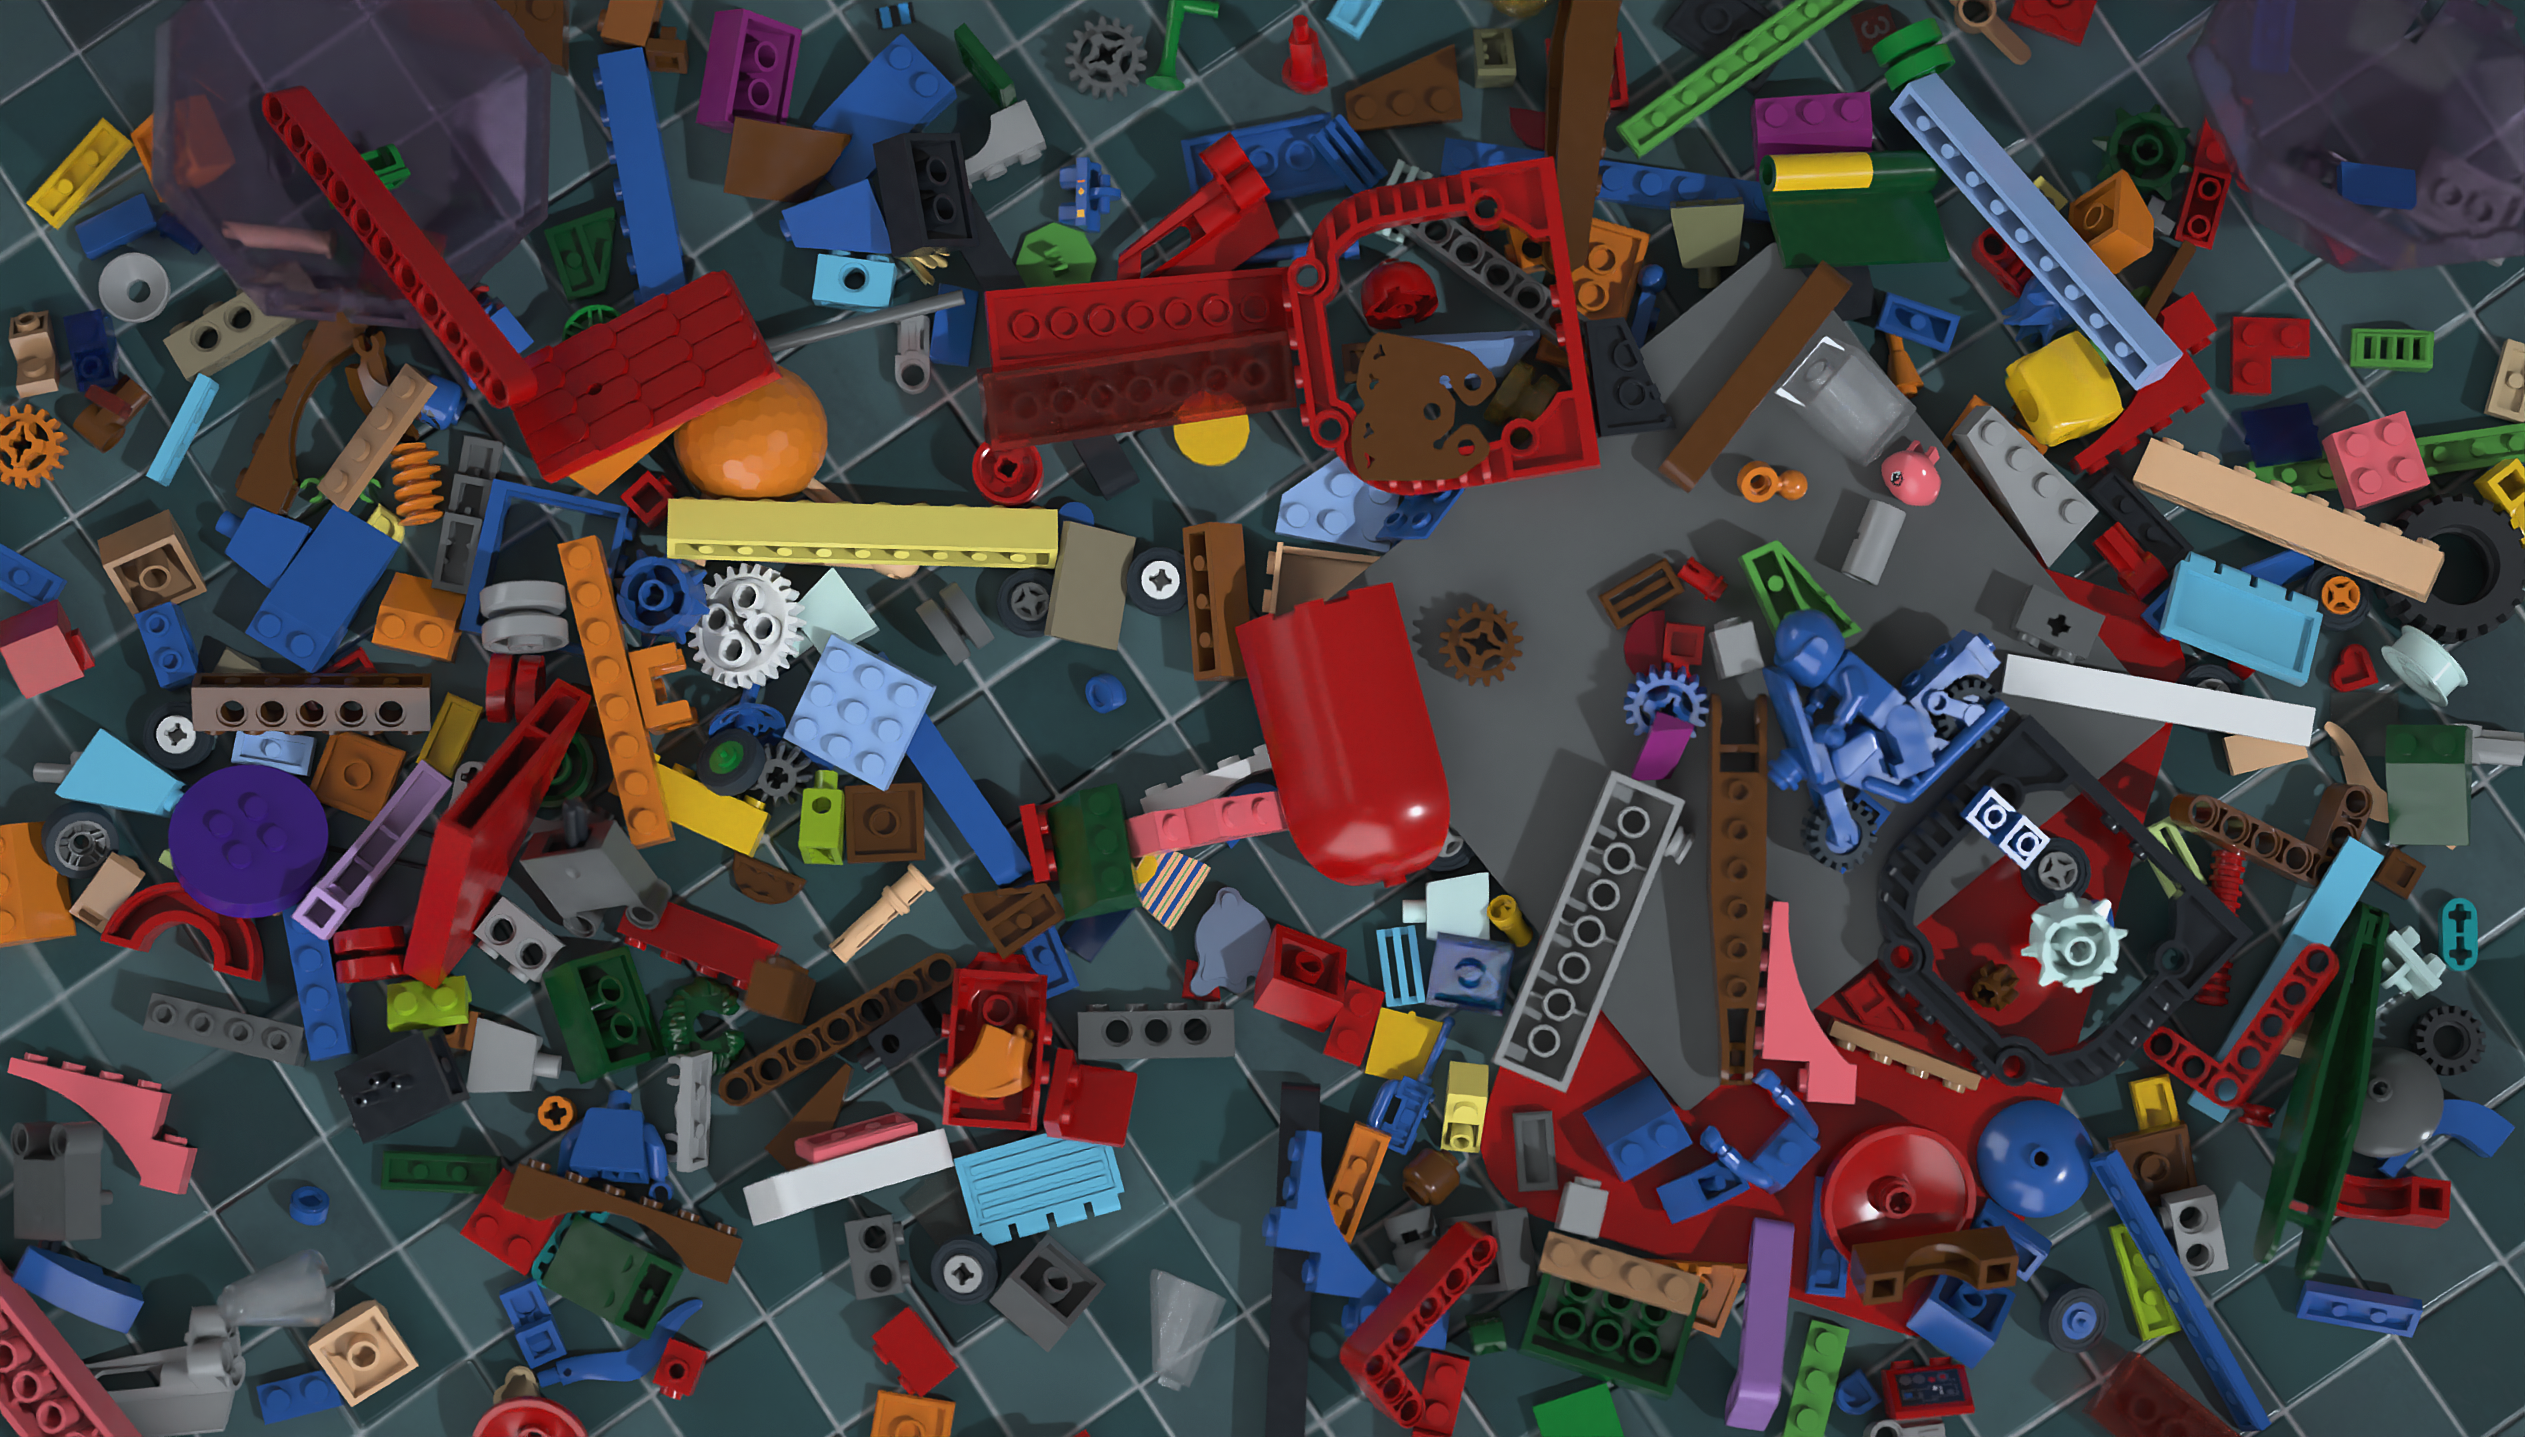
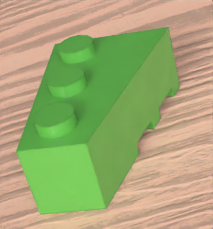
[1737,540,1862,639]

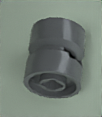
[1383,1206,1441,1273]

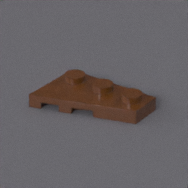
[1345,44,1463,133]

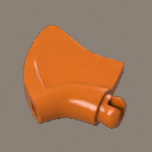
[945,1024,1035,1098]

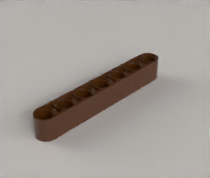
[1658,260,1853,494]
[719,953,959,1107]

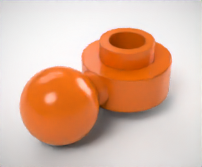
[1737,461,1808,503]

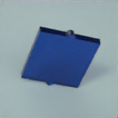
[2240,403,2323,468]

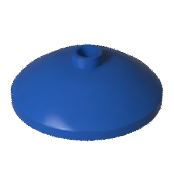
[1976,1100,2094,1218]

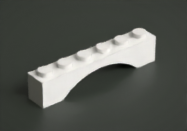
[1140,744,1273,814]

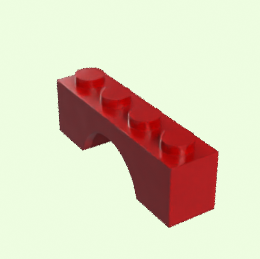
[2290,1174,2451,1229]

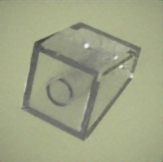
[1773,334,1917,467]
[1150,1267,1227,1391]

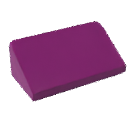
[1630,711,1694,781]

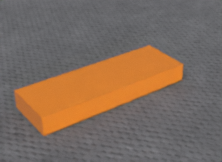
[1327,1121,1392,1244]

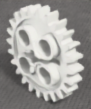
[688,563,806,689]

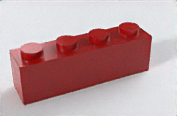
[616,902,782,991]

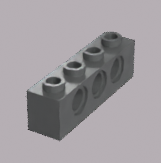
[142,992,308,1067]
[1078,1002,1235,1060]

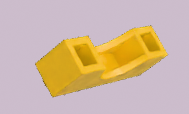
[2473,458,2525,549]

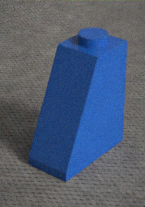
[779,178,892,254]

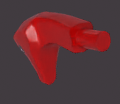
[1282,15,1328,95]

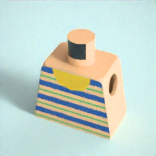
[1135,851,1211,931]

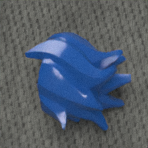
[2001,275,2078,347]

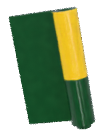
[1759,149,1950,269]

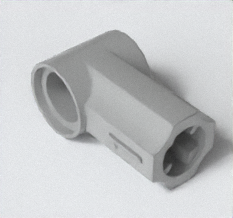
[2447,723,2525,767]
[1863,1416,1946,1437]

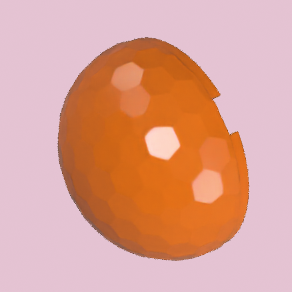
[674,363,828,502]

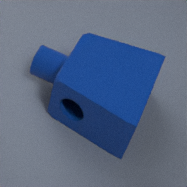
[215,506,315,590]

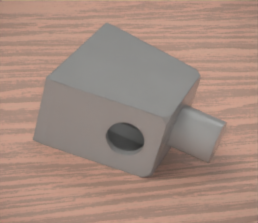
[466,1018,562,1093]

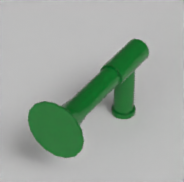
[1145,0,1220,91]

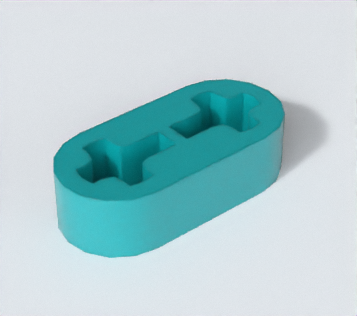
[2438,898,2478,972]

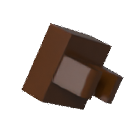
[646,26,689,74]

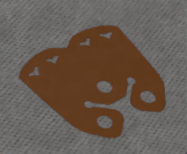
[1351,332,1496,481]

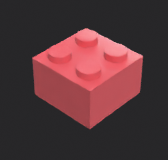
[2321,411,2431,511]

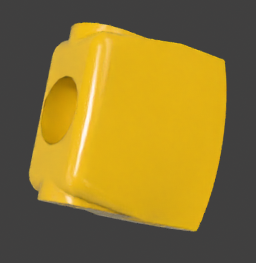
[2005,330,2124,447]

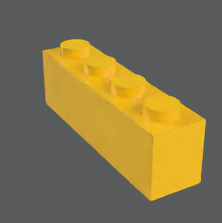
[608,753,772,858]

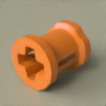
[538,1096,578,1131]

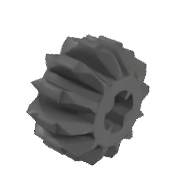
[749,740,814,807]

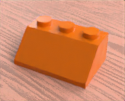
[0,821,77,948]

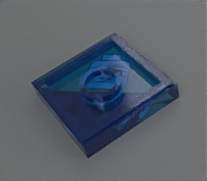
[1425,932,1515,1017]

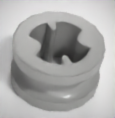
[1663,825,1696,864]

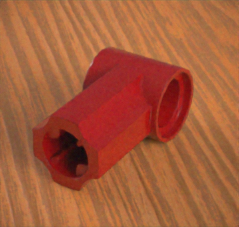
[2092,521,2169,602]

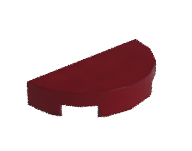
[1509,107,1545,152]
[1623,610,1665,677]

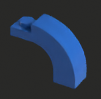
[2372,1099,2515,1178]

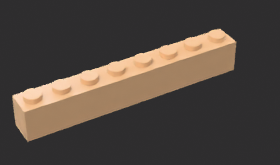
[2133,437,2444,603]

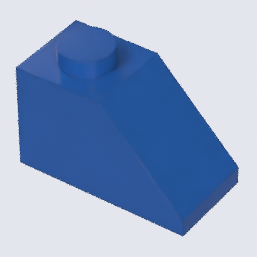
[1656,1159,1750,1224]

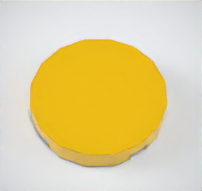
[1173,390,1250,467]

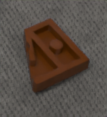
[961,883,1065,960]

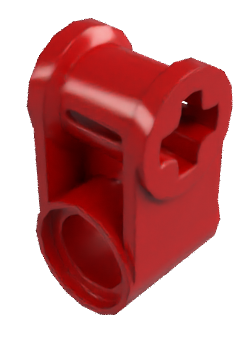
[1971,227,2034,298]

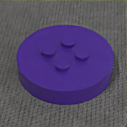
[168,764,329,918]

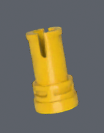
[1487,895,1533,947]

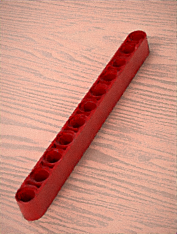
[262,85,538,408]

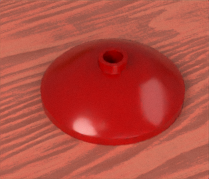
[473,1396,589,1437]

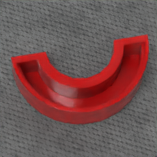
[100,882,263,982]

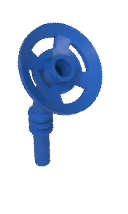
[708,625,786,747]

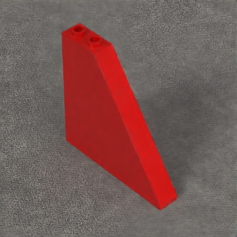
[402,678,592,989]

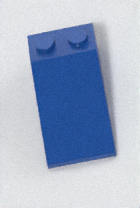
[811,33,957,190]
[245,504,401,673]

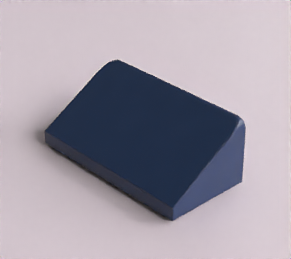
[1061,907,1137,964]

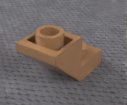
[9,310,60,398]
[69,852,146,933]

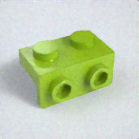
[387,975,472,1033]

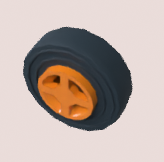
[2303,564,2373,632]

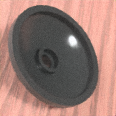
[2353,1046,2444,1158]

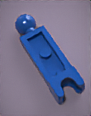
[1630,264,1668,349]

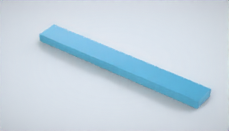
[2187,836,2384,1123]

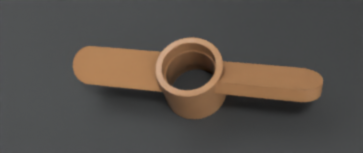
[1949,0,2031,65]

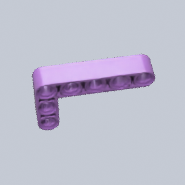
[1724,1217,1794,1431]

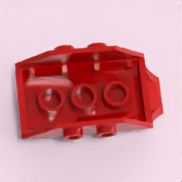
[938,952,1053,1131]

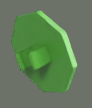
[1015,222,1097,288]

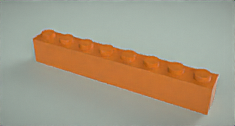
[557,535,676,850]

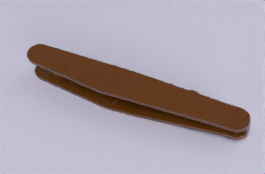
[1541,0,1622,276]
[1706,693,1768,1085]

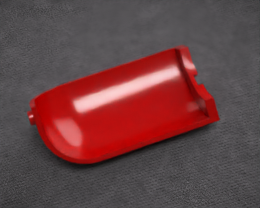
[1234,582,1450,888]

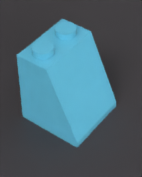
[55,728,192,819]

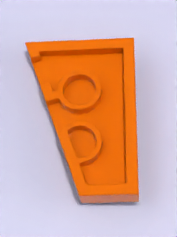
[1641,1258,1747,1338]

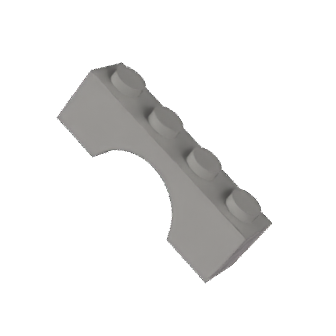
[965,100,1046,189]

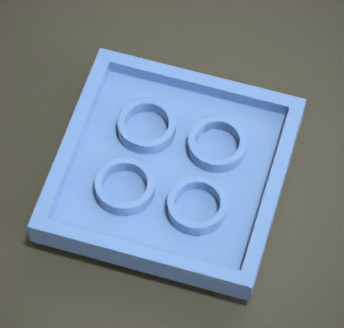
[783,633,937,791]

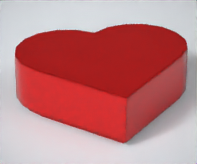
[2328,644,2379,693]

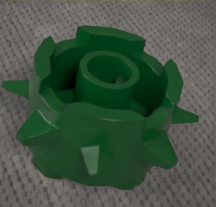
[2092,104,2194,202]

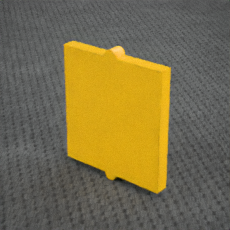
[1365,1007,1443,1080]

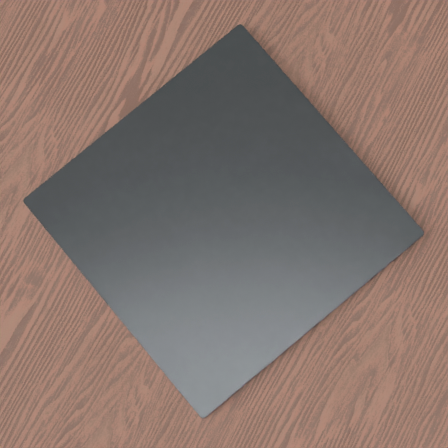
[1327,243,2165,1110]

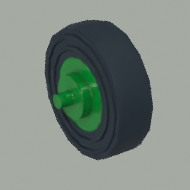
[696,729,766,796]

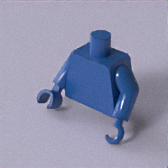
[557,1090,674,1200]

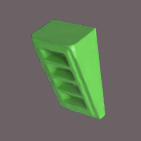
[2349,328,2434,373]

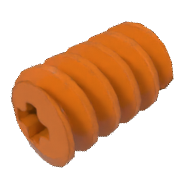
[390,442,445,526]

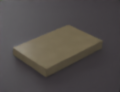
[1044,521,1136,651]

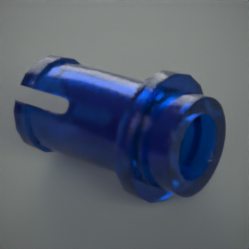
[155,210,208,255]

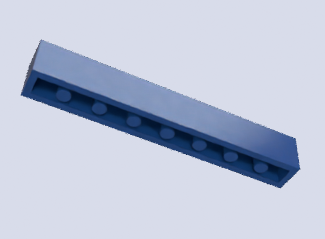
[593,47,689,307]

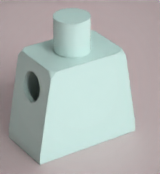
[792,568,879,659]
[1402,872,1490,948]

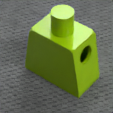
[799,770,846,865]

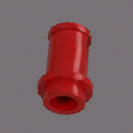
[1677,556,1729,603]

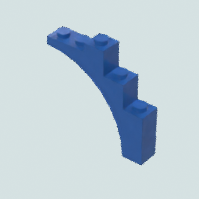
[1262,1130,1450,1350]

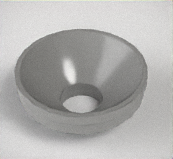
[99,253,171,323]

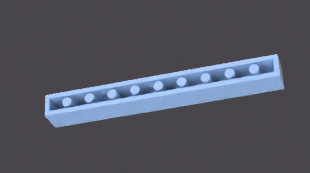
[1889,73,2183,390]

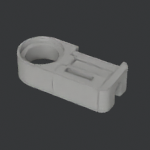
[895,315,931,394]

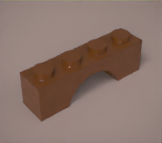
[1850,1225,2019,1306]

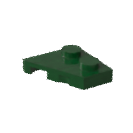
[544,206,617,304]

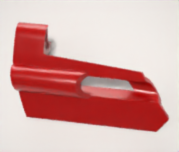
[1117,132,1280,280]

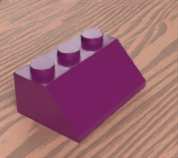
[696,9,802,134]
[1750,91,1873,182]

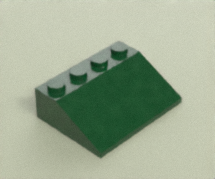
[1517,1272,1705,1401]

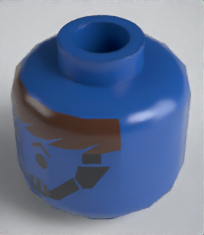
[415,374,468,430]

